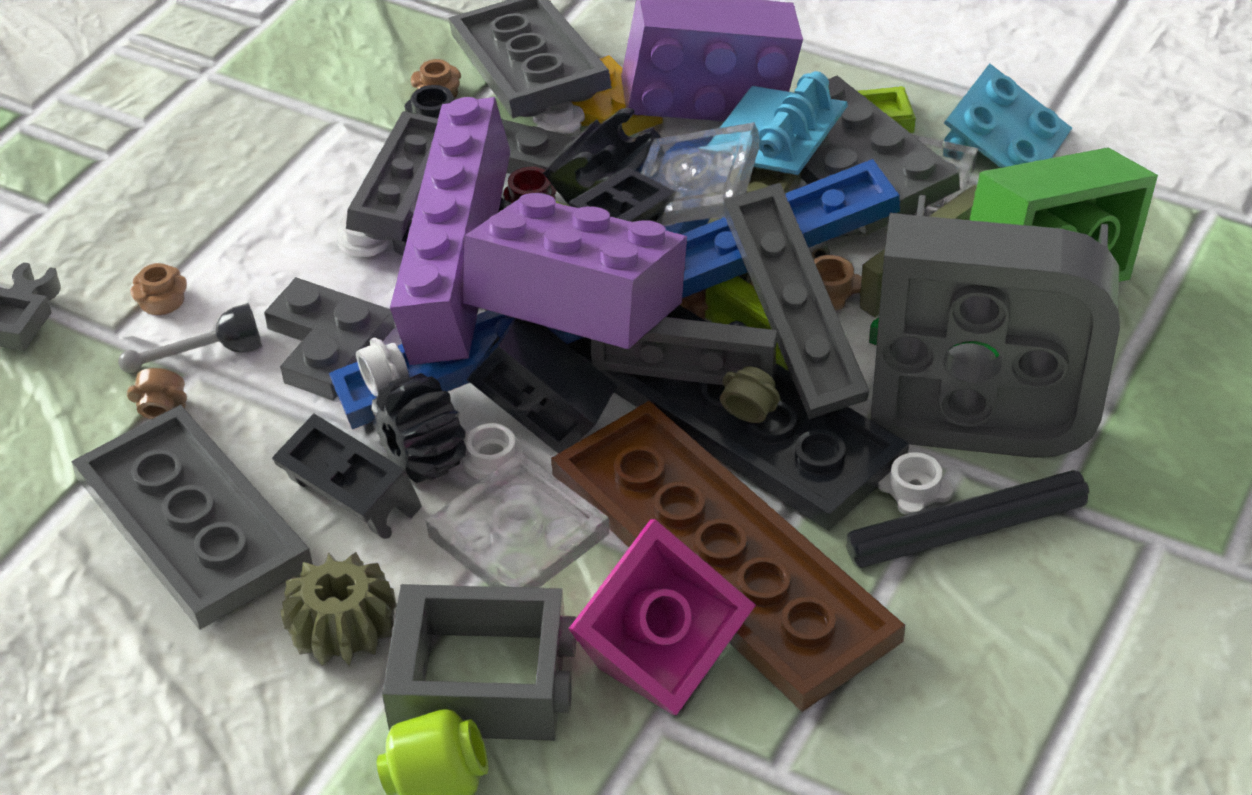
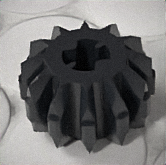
[372,373,466,484]

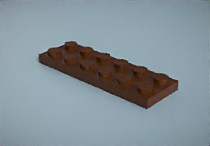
[551,401,905,712]

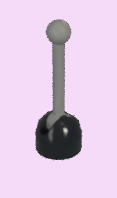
[118,303,263,373]

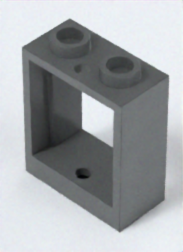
[382,584,577,741]

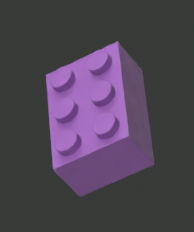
[621,0,803,121]
[463,193,687,349]

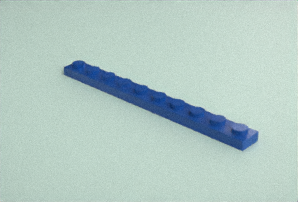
[329,159,900,430]

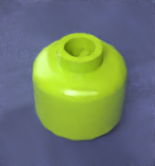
[376,709,489,795]

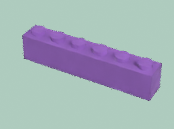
[390,97,511,365]

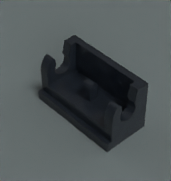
[543,108,663,204]
[568,167,676,224]
[467,318,618,453]
[272,413,422,539]

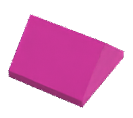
[569,519,756,715]

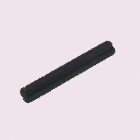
[846,470,1090,568]

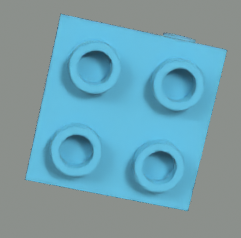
[944,63,1072,168]
[701,71,848,175]

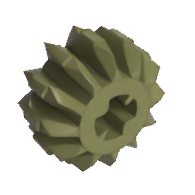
[281,552,397,667]

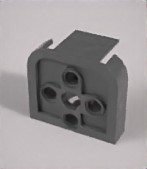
[870,195,1120,457]

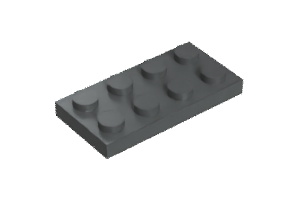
[448,0,612,118]
[801,75,960,235]
[71,405,313,630]

